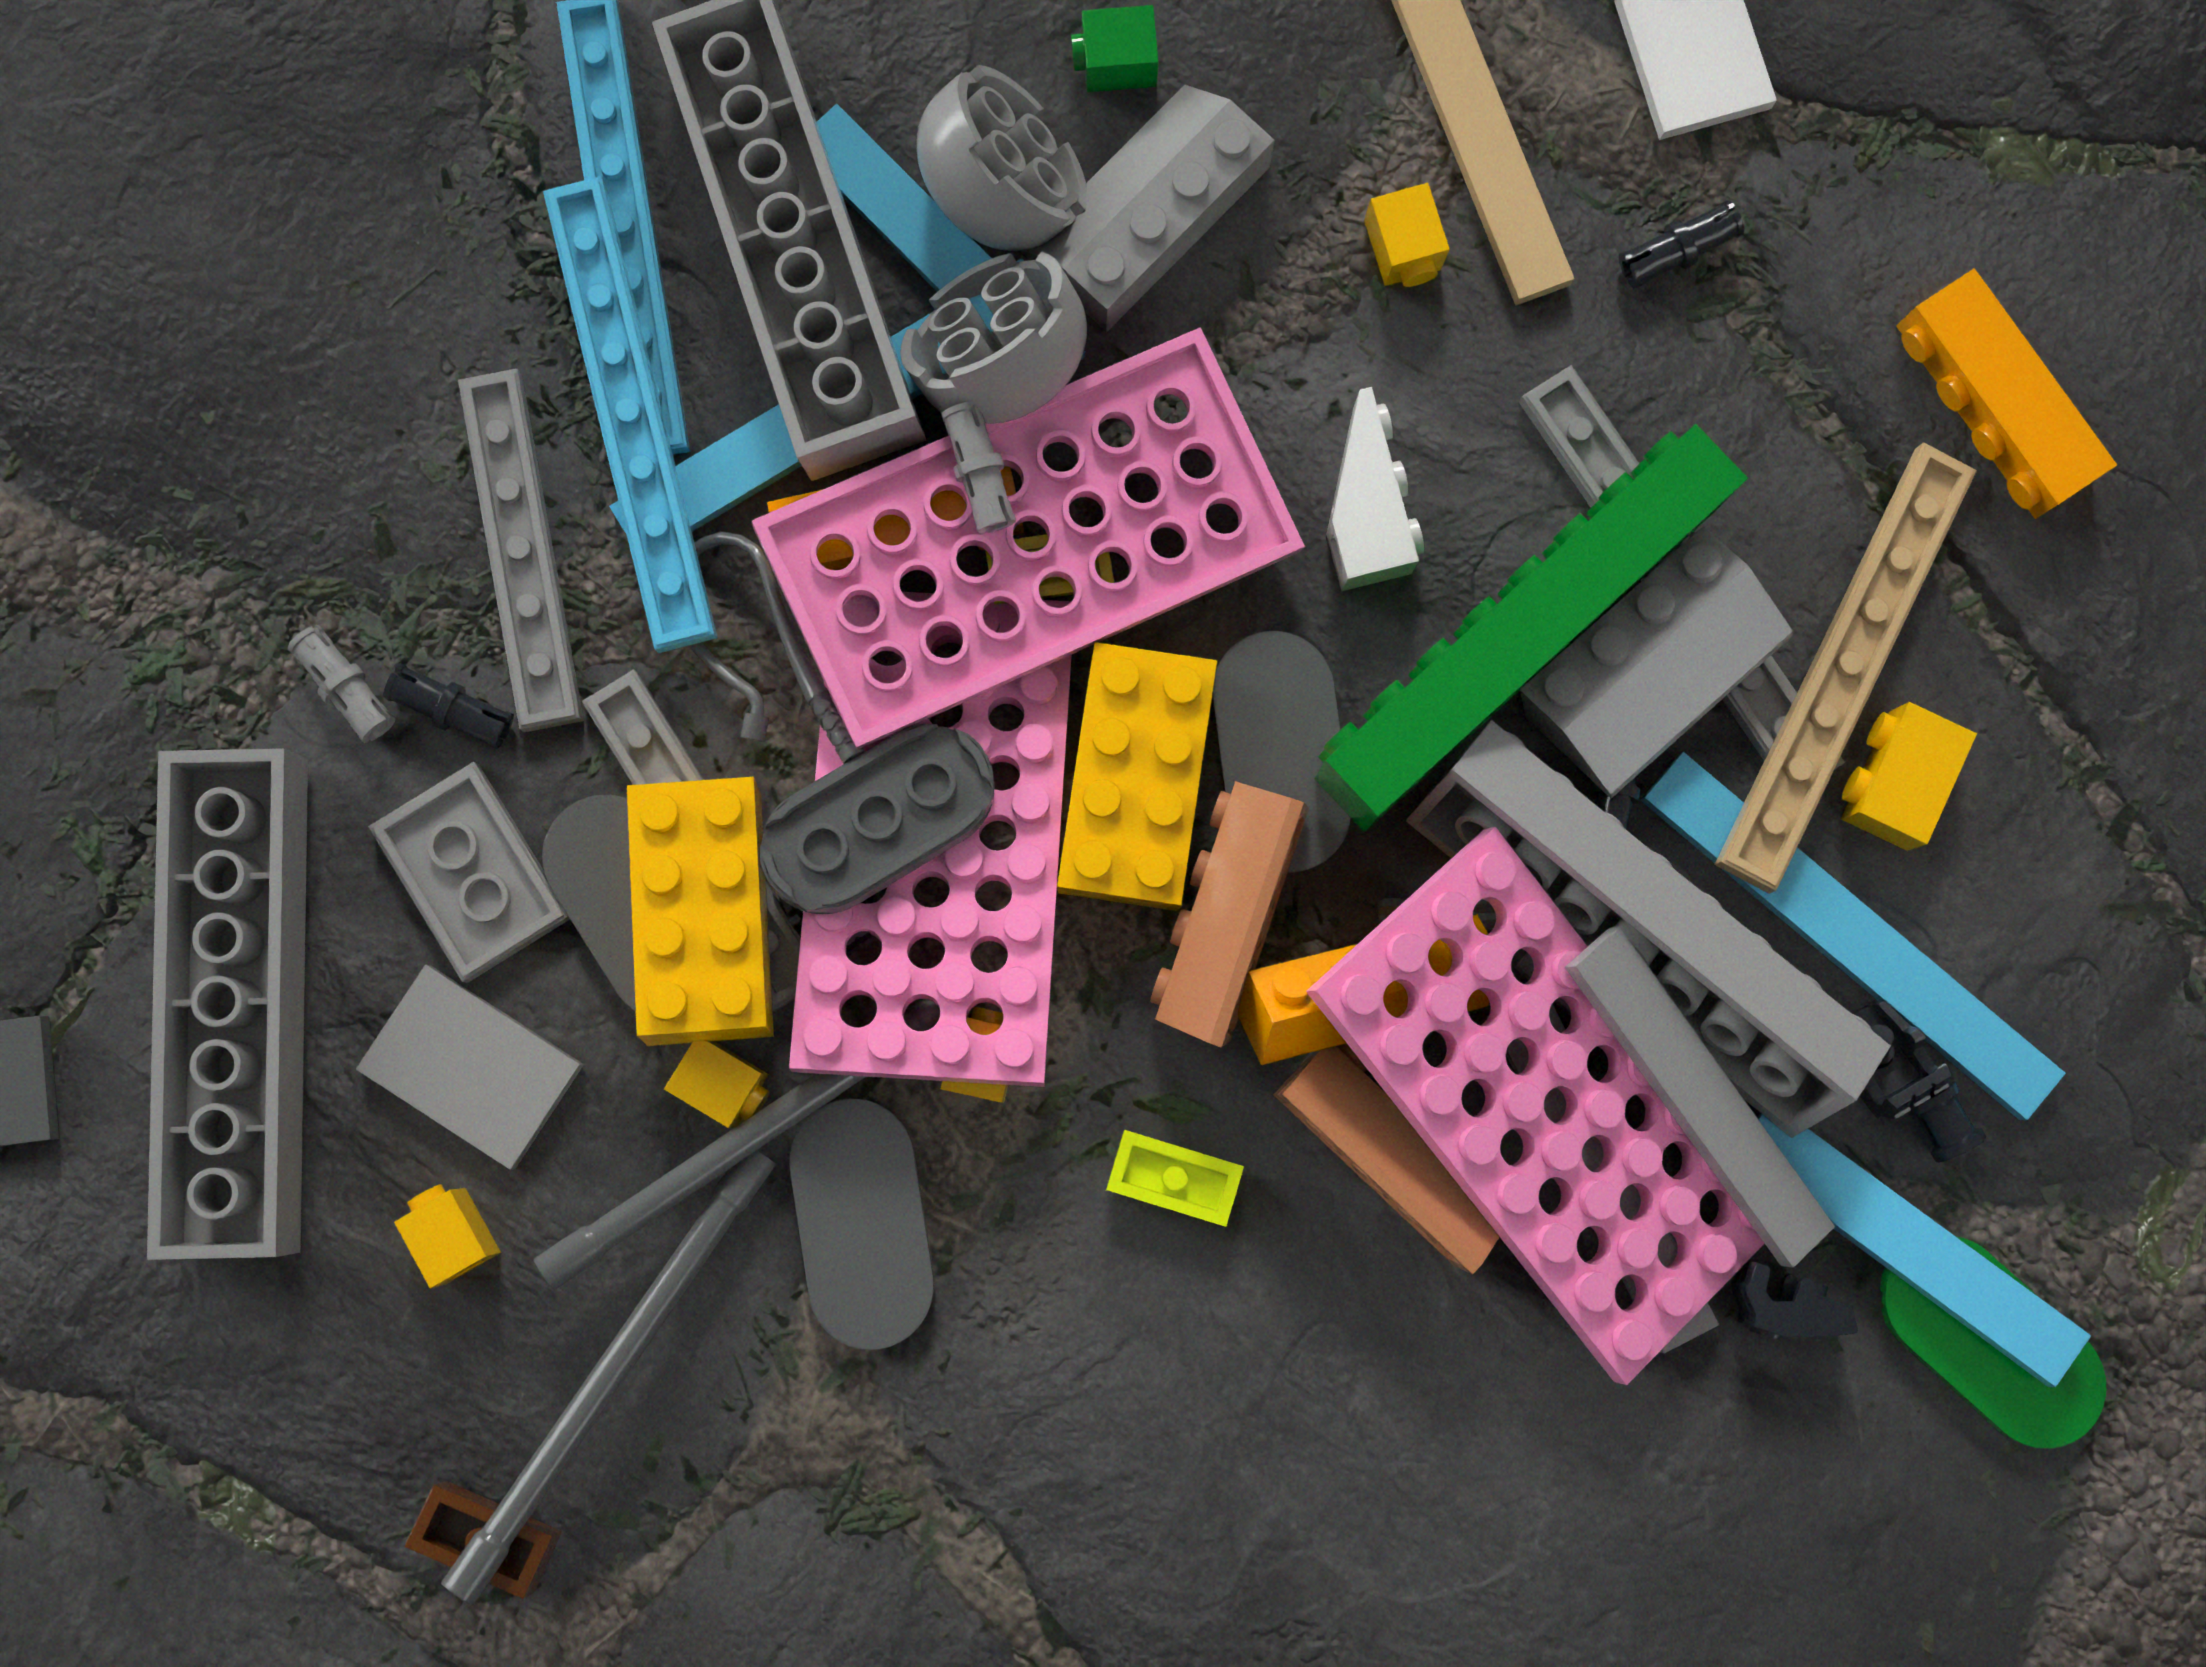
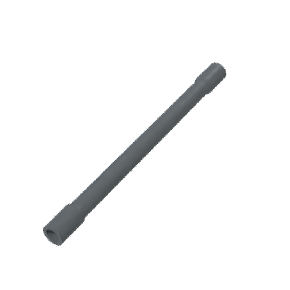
[534,999,978,1290]
[441,1150,775,1605]

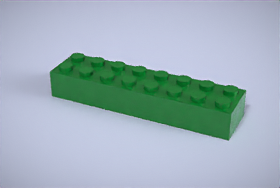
[1314,424,1748,832]

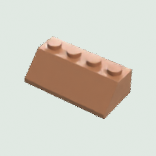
[1150,781,1309,1047]
[1273,1043,1499,1274]

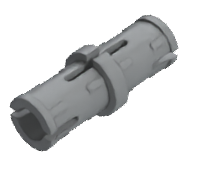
[942,402,1016,534]
[288,625,395,743]

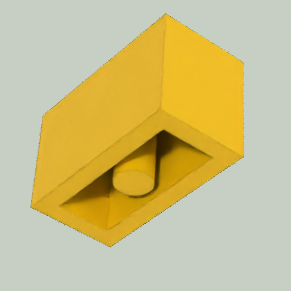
[1841,702,1977,851]

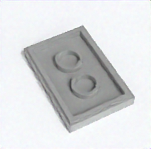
[368,762,570,983]
[356,964,584,1170]

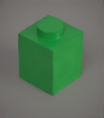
[1071,5,1159,92]

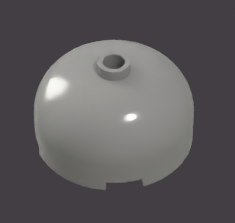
[916,65,1087,251]
[900,252,1087,424]

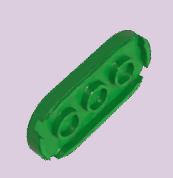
[1880,1236,2107,1448]

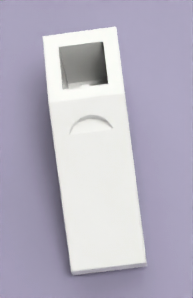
[1326,387,1424,591]

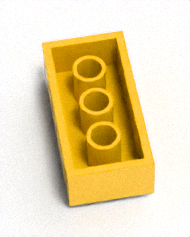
[1057,642,1217,911]
[627,777,774,1046]

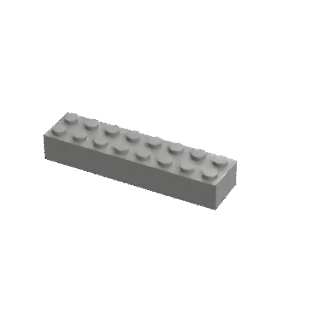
[652,0,926,481]
[1406,720,1891,1138]
[147,748,308,1260]

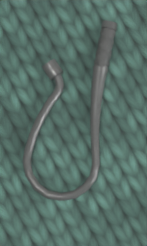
[689,532,865,764]

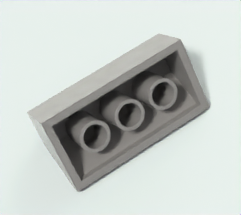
[1021,85,1275,332]
[1520,527,1793,798]

